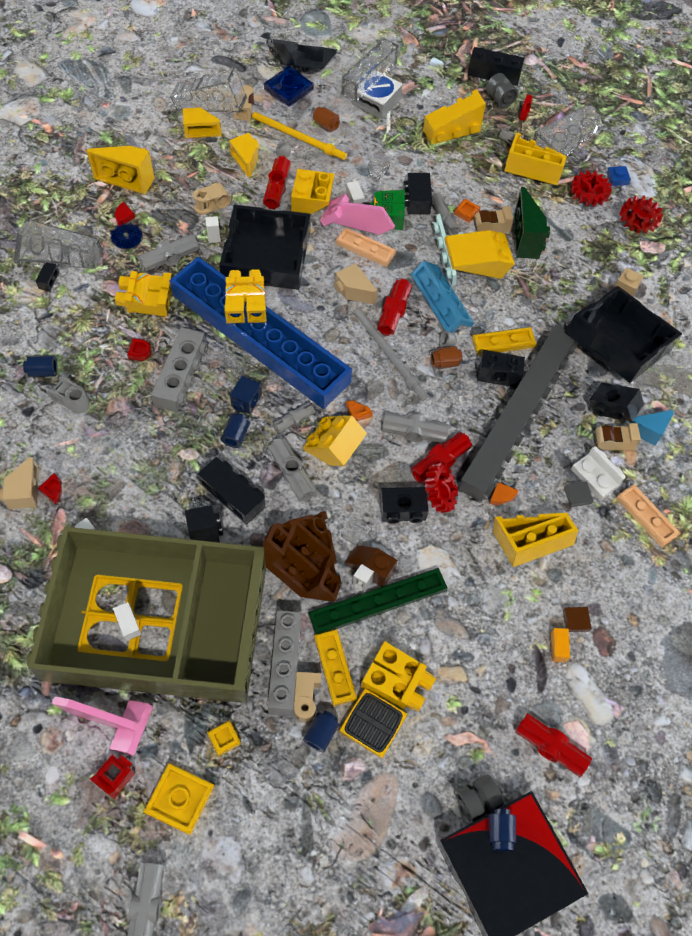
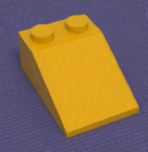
[86,146,155,194]
[444,230,514,279]

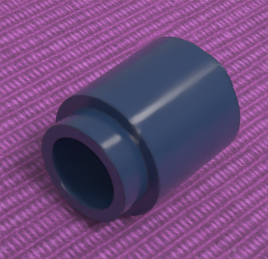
[489,809,517,852]

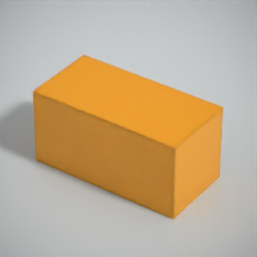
[550,628,570,662]

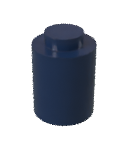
[23,355,58,377]
[221,413,250,448]
[302,711,339,753]

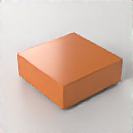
[454,199,481,223]

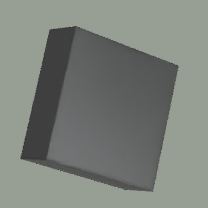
[564,481,593,507]

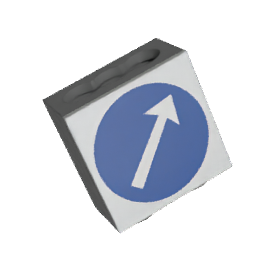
[353,69,402,119]

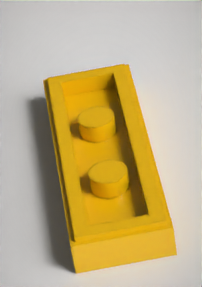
[472,327,537,356]
[314,629,357,707]

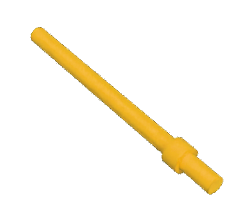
[252,111,347,160]

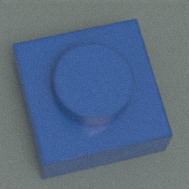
[606,166,631,186]

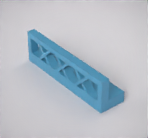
[411,261,475,333]

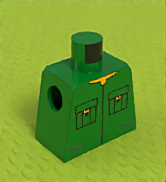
[362,190,405,230]

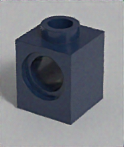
[230,376,262,414]

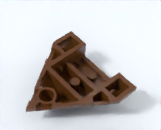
[263,511,342,602]

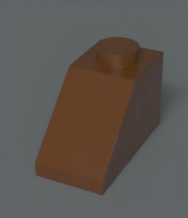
[345,545,398,587]

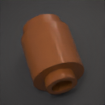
[313,107,340,132]
[431,346,463,369]

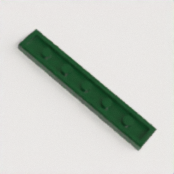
[308,568,448,635]

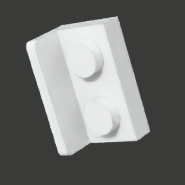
[571,446,625,500]

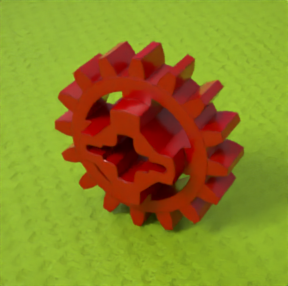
[570,170,612,207]
[619,195,663,234]
[425,463,458,513]

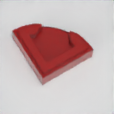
[519,94,533,121]
[115,202,135,227]
[37,473,62,504]

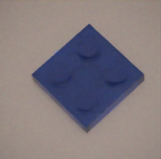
[264,66,314,106]

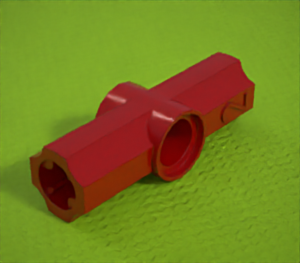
[263,156,291,210]
[377,278,412,336]
[411,432,472,484]
[515,713,593,778]

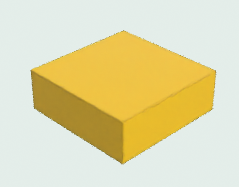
[207,720,241,757]

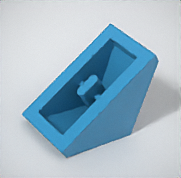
[629,410,674,446]

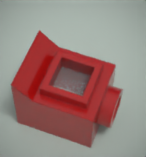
[90,754,135,800]

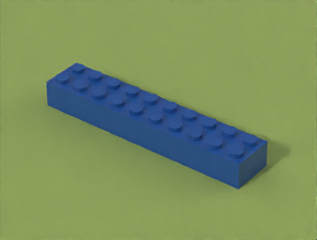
[169,257,352,409]

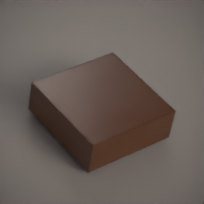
[563,607,592,632]

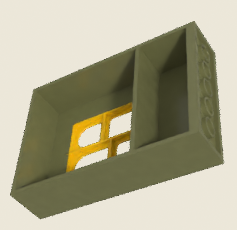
[27,527,266,703]

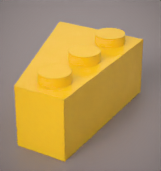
[423,89,486,145]
[504,132,567,185]
[492,513,579,567]

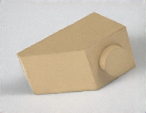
[334,263,377,304]
[0,457,39,509]

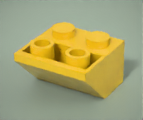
[291,169,335,215]
[303,415,367,466]

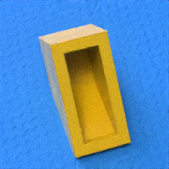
[183,107,222,138]
[229,132,260,178]

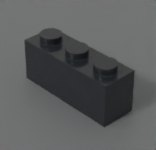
[467,47,525,86]
[197,457,266,525]

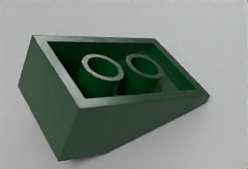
[514,187,550,259]

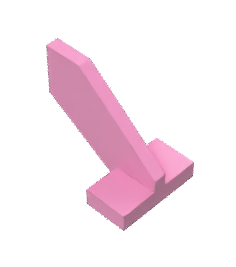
[320,193,395,235]
[51,697,153,756]

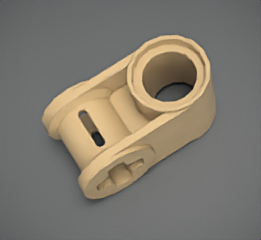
[193,182,231,215]

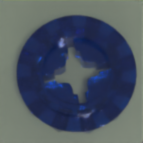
[111,222,142,249]

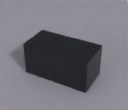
[36,262,60,291]

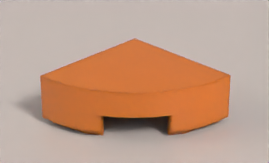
[345,401,373,421]
[489,482,519,505]

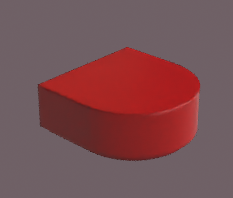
[127,338,152,361]

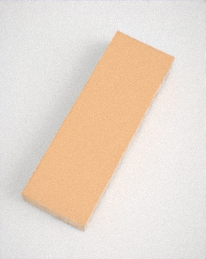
[336,227,396,267]
[616,484,680,548]

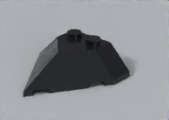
[266,39,337,72]

